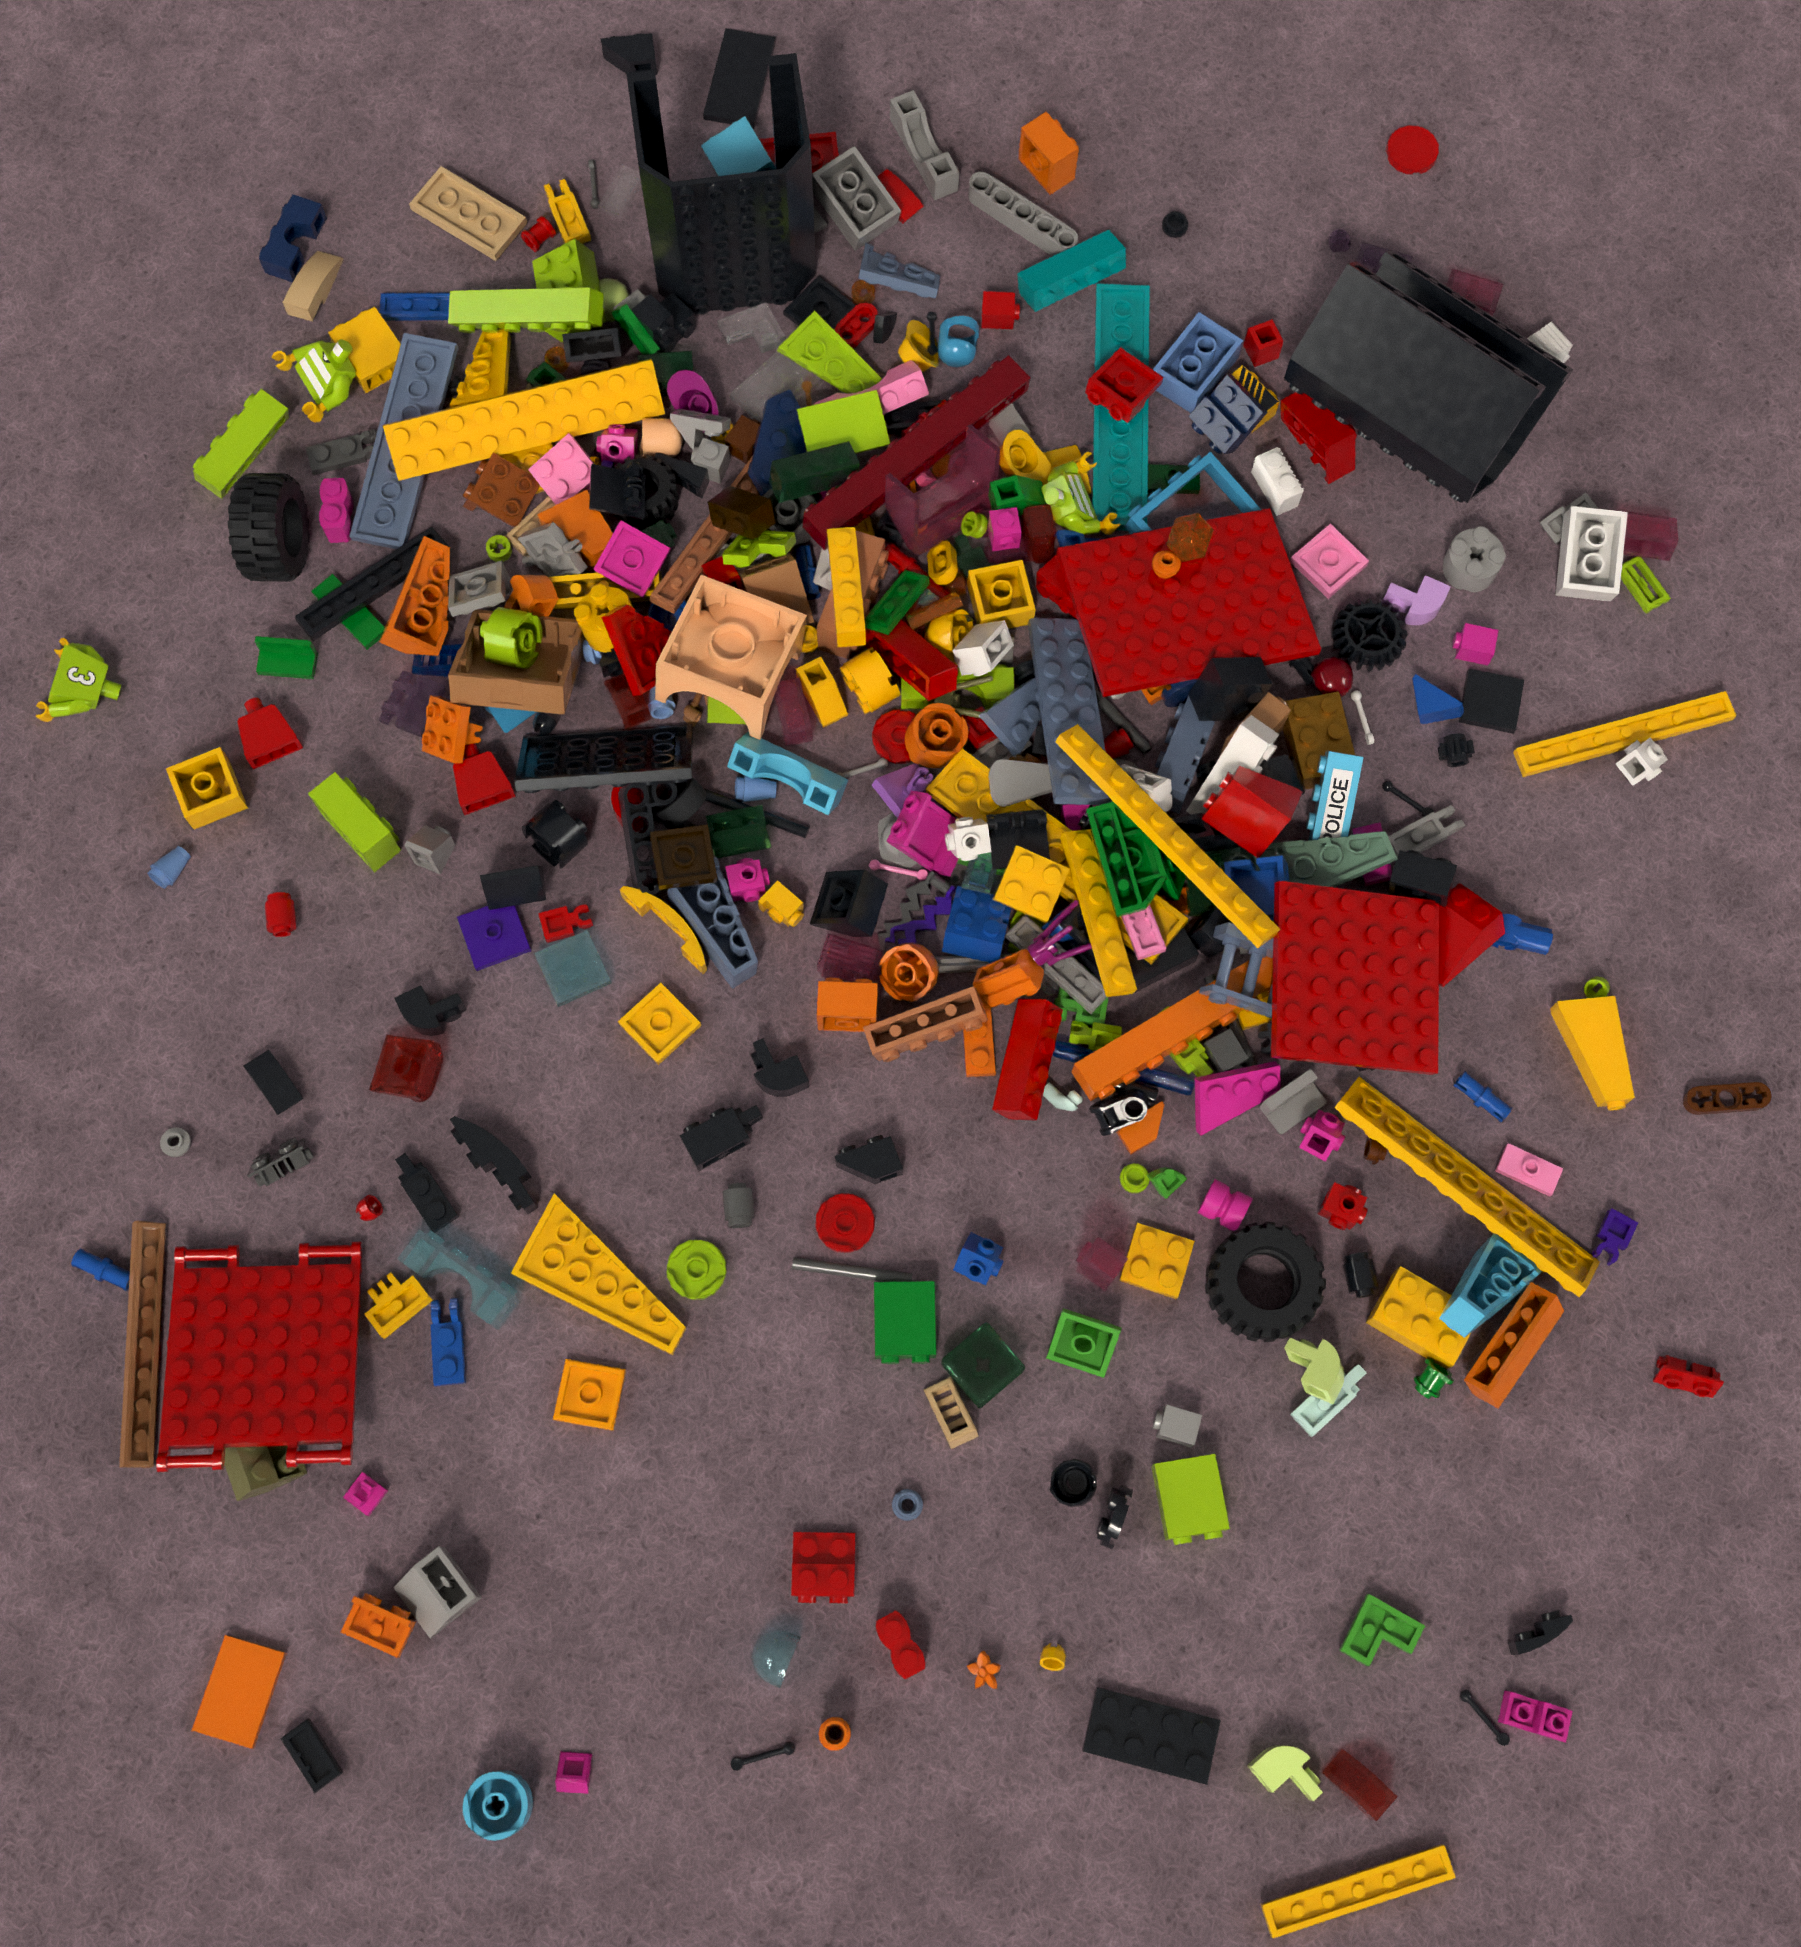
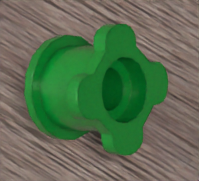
[1414,1357,1454,1399]

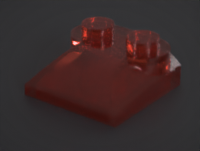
[369,1035,443,1103]

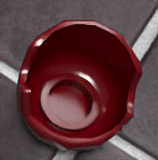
[1311,657,1353,697]

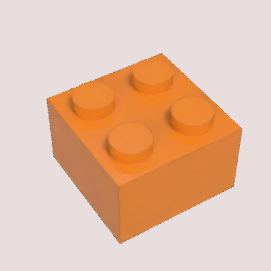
[1018,111,1079,195]
[817,977,878,1032]

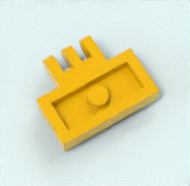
[364,1272,433,1339]

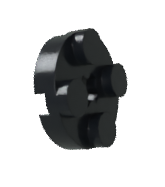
[1096,1485,1133,1549]

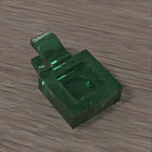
[953,534,991,583]

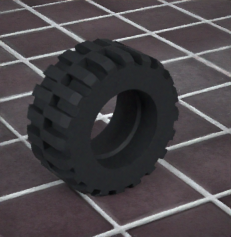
[227,473,310,582]
[1205,1222,1326,1342]

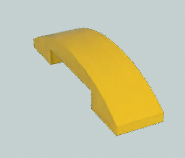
[620,886,707,974]

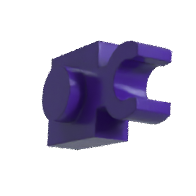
[1592,1208,1638,1266]

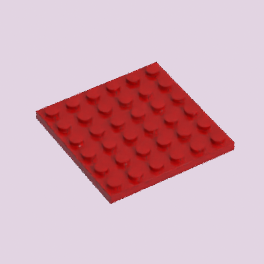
[1271,881,1439,1075]

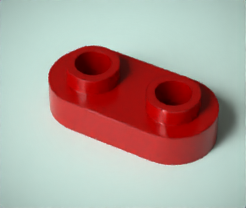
[834,303,878,349]

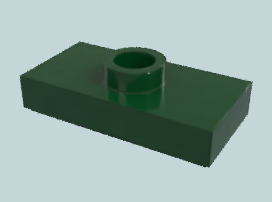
[1148,464,1200,494]

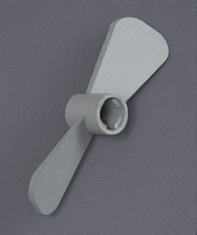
[988,759,1138,807]

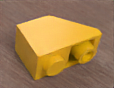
[796,656,848,728]

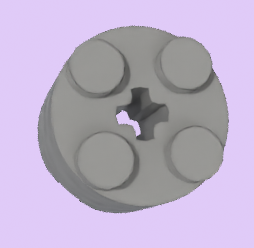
[1443,526,1506,592]

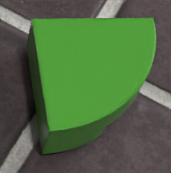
[1147,1167,1187,1199]

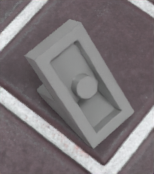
[670,409,731,450]

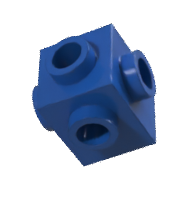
[953,1232,1004,1286]

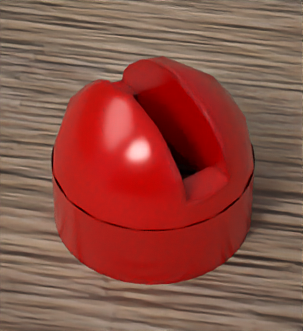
[356,1195,383,1221]

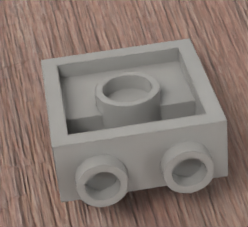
[448,560,510,617]

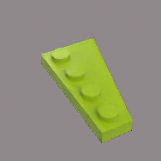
[776,311,882,394]

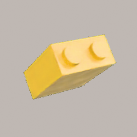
[328,307,401,394]

